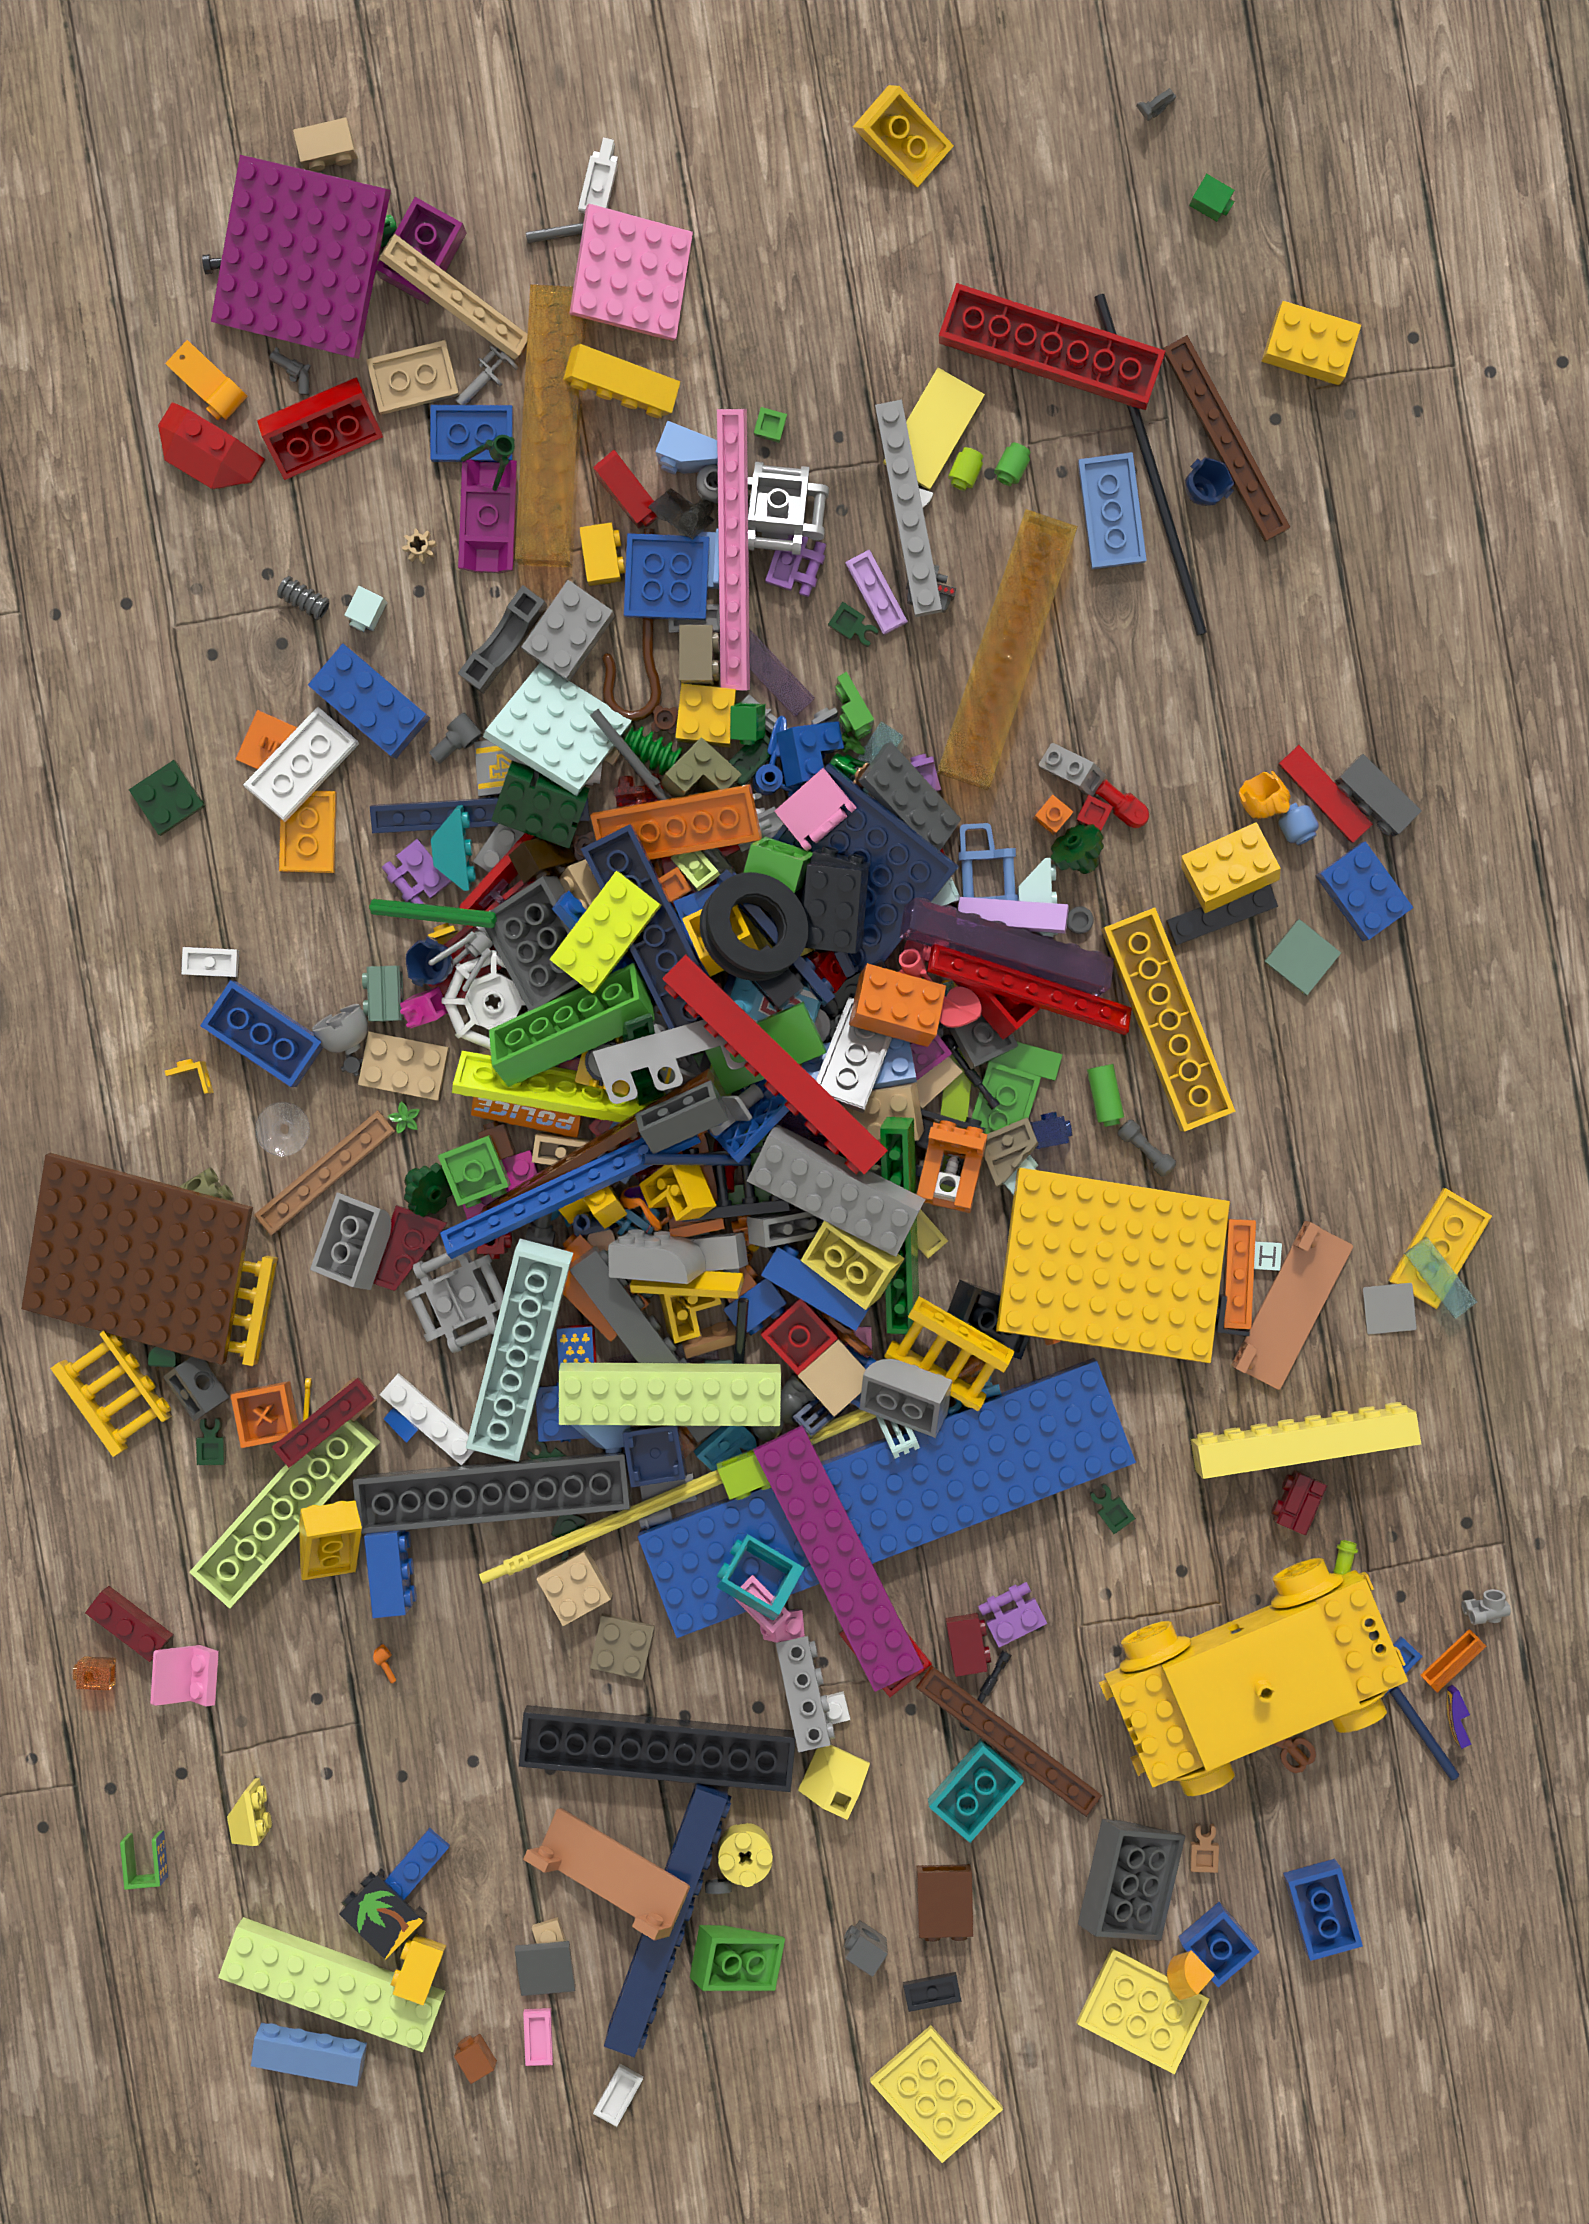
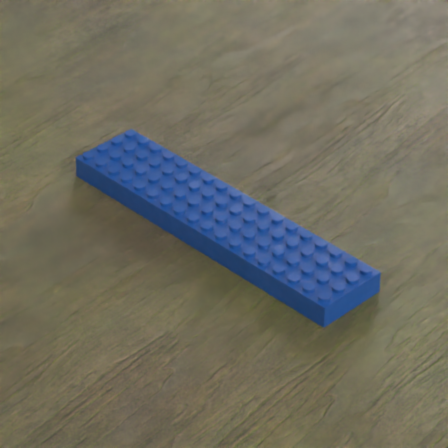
[637,1358,1136,1638]

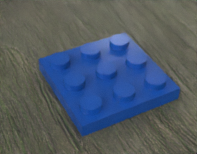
[624,533,710,621]

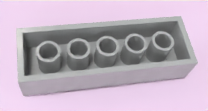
[747,1124,925,1257]

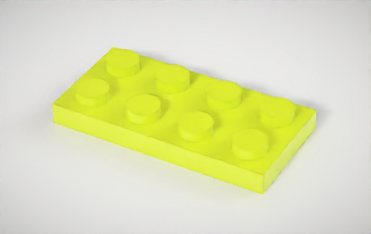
[549,871,662,994]

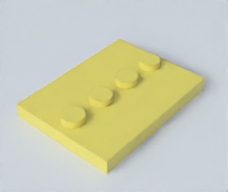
[1076,1948,1210,2075]
[870,2025,1003,2163]

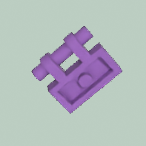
[765,535,826,597]
[382,839,452,904]
[978,1582,1047,1647]

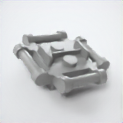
[748,462,829,555]
[404,1252,504,1353]

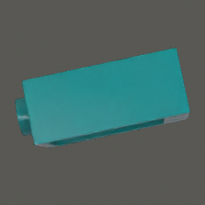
[716,1534,804,1620]

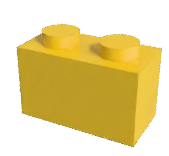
[579,522,625,586]

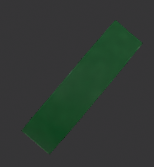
[623,1013,664,1106]

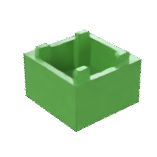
[743,837,813,893]

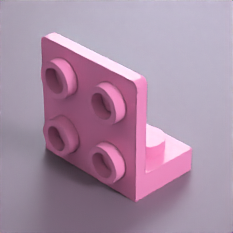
[150,1645,218,1706]

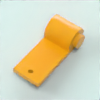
[165,340,248,420]

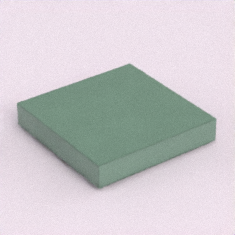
[1264,919,1341,995]

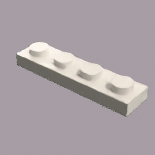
[380,1373,475,1466]

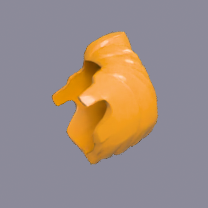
[1238,771,1291,819]

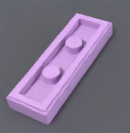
[845,550,908,636]

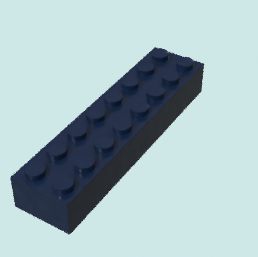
[581,824,706,1030]

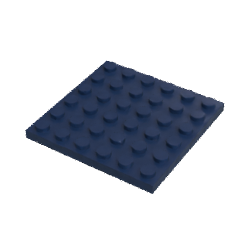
[773,764,959,971]

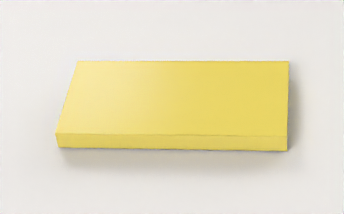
[883,367,985,491]

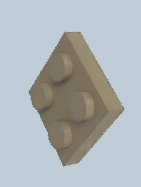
[590,1614,655,1680]

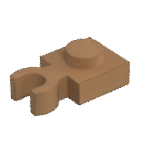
[1189,1823,1219,1873]

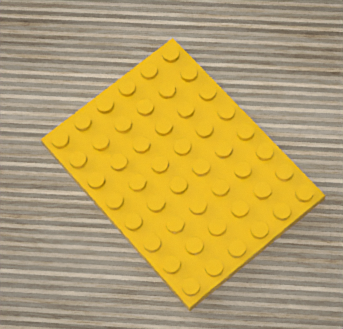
[996,1168,1230,1363]

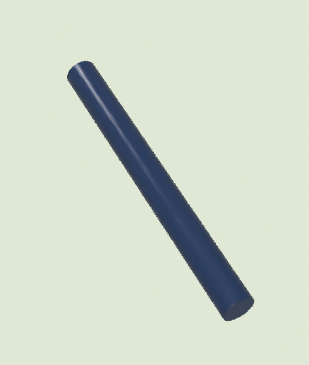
[642,1154,751,1166]
[1389,1686,1460,1781]

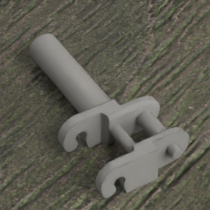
[455,345,519,405]

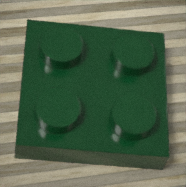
[129,760,206,836]

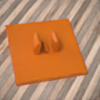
[236,710,297,769]

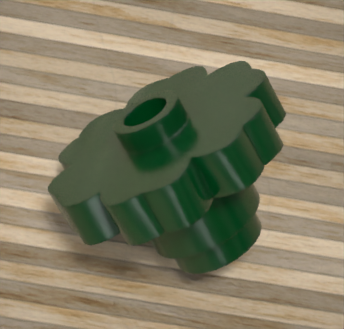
[1051,824,1104,874]
[404,1163,453,1217]

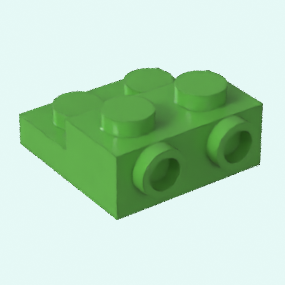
[835,672,874,740]
[438,1135,511,1208]

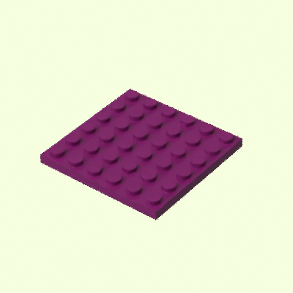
[211,155,391,359]

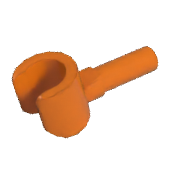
[373,1644,396,1683]

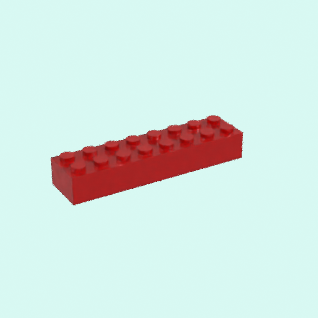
[938,283,1166,411]

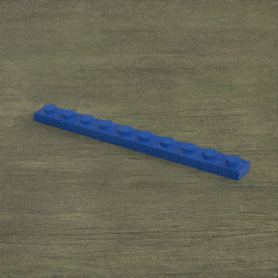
[440,1134,701,1259]

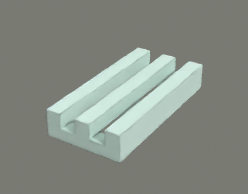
[876,1416,920,1459]

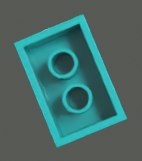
[928,1738,1024,1843]

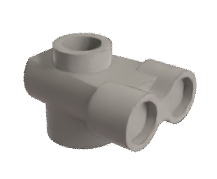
[1461,1589,1511,1625]

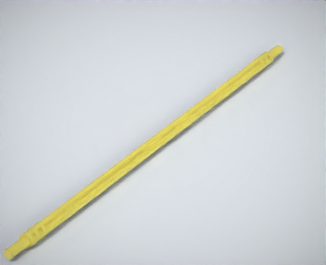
[479,1409,876,1584]

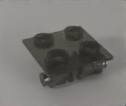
[648,488,715,540]

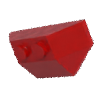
[158,402,266,490]

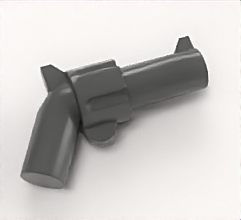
[269,347,311,395]

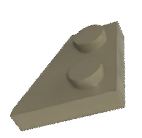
[984,1117,1039,1188]

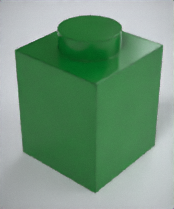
[1189,173,1235,222]
[730,703,766,745]

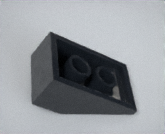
[947,1279,1030,1360]

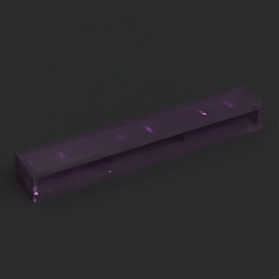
[899,898,1114,997]

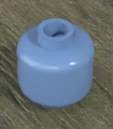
[1278,803,1319,846]

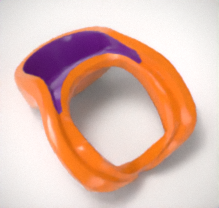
[620,1185,674,1231]

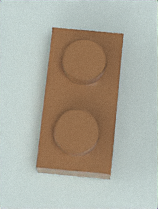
[682,1320,736,1359]

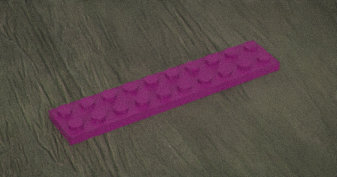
[753,1425,924,1692]

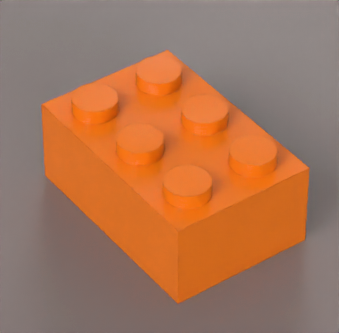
[849,963,946,1047]

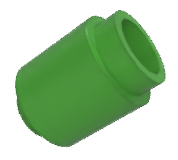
[994,442,1031,486]

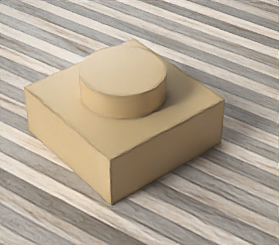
[532,1917,566,1944]

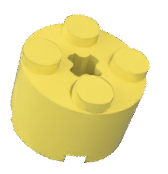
[718,1823,773,1887]

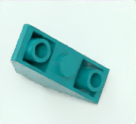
[431,805,476,891]

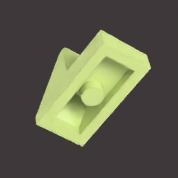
[671,851,720,892]

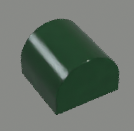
[148,1347,182,1367]

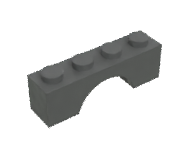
[458,585,548,694]

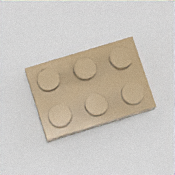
[366,340,459,415]
[358,1031,450,1101]

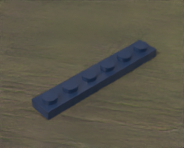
[717,869,835,1007]

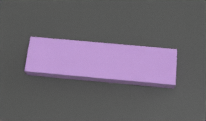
[956,897,1069,934]

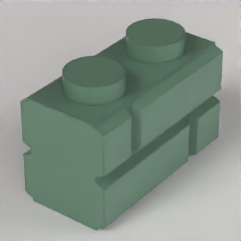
[362,966,404,1022]

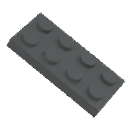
[858,742,961,851]

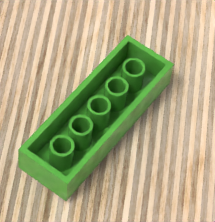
[489,963,655,1087]

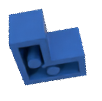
[776,721,844,787]

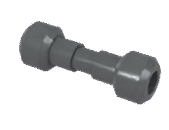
[1118,1120,1176,1176]

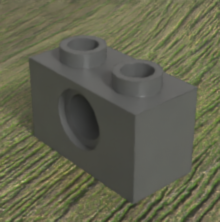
[164,1357,229,1421]
[843,1920,888,1977]

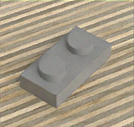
[473,824,524,872]

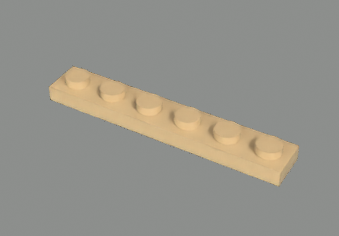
[379,234,530,360]

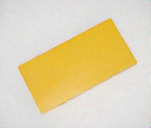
[1388,1188,1492,1309]

